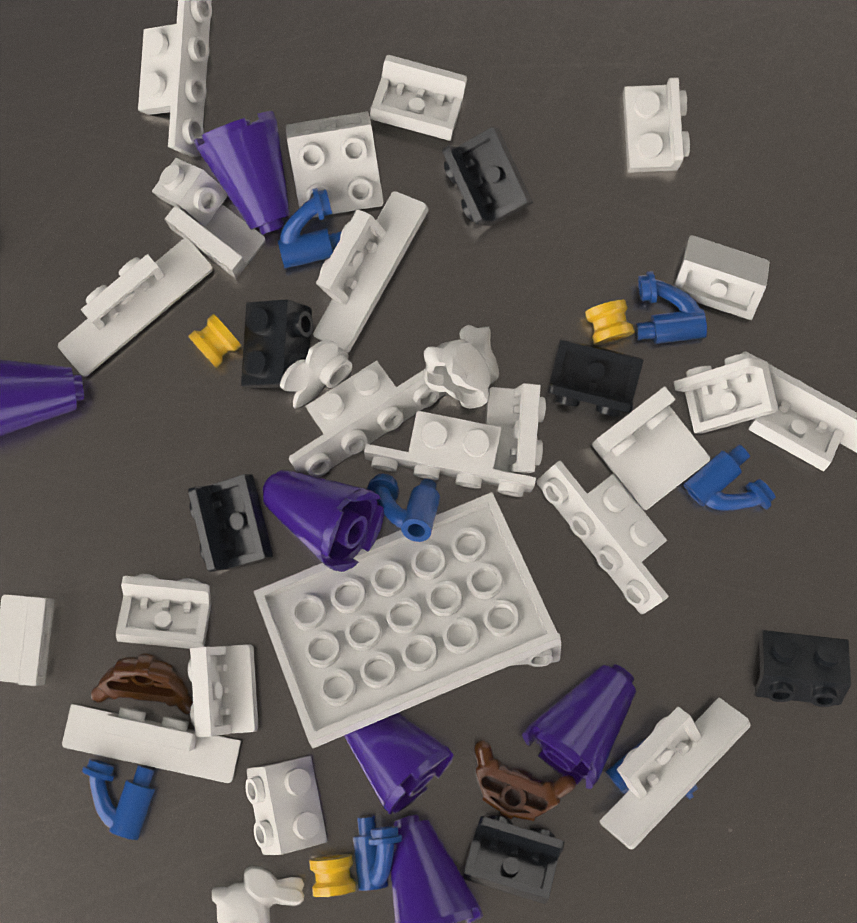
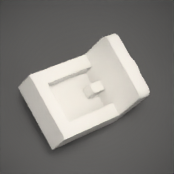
[152,158,228,226]

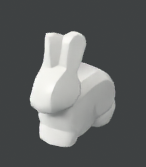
[424,325,500,409]
[212,866,305,923]

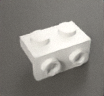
[370,55,467,141]
[673,353,779,434]
[485,383,546,475]
[116,574,212,649]
[188,644,258,737]
[245,756,328,855]

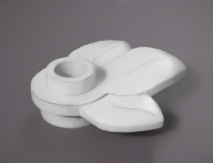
[280,340,352,409]

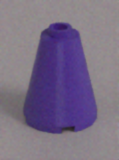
[194,111,290,235]
[0,359,84,436]
[263,469,384,572]
[522,664,637,789]
[344,713,455,815]
[391,814,483,923]

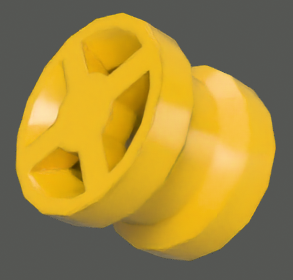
[585,299,635,345]
[188,314,241,368]
[309,854,356,897]

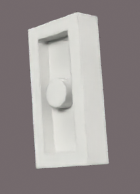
[165,204,266,279]
[673,235,770,320]
[0,595,55,686]

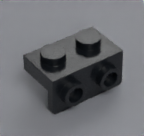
[442,126,533,226]
[241,299,313,388]
[548,338,644,417]
[188,474,273,572]
[756,630,851,707]
[462,815,565,904]

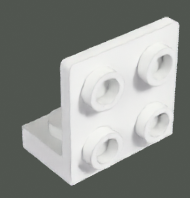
[286,111,383,217]
[592,386,710,510]

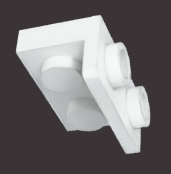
[623,78,690,173]

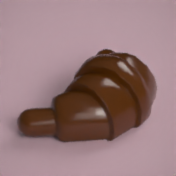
[91,653,193,715]
[474,740,576,821]

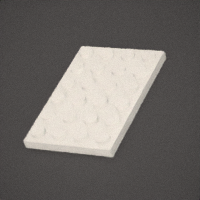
[253,492,561,748]

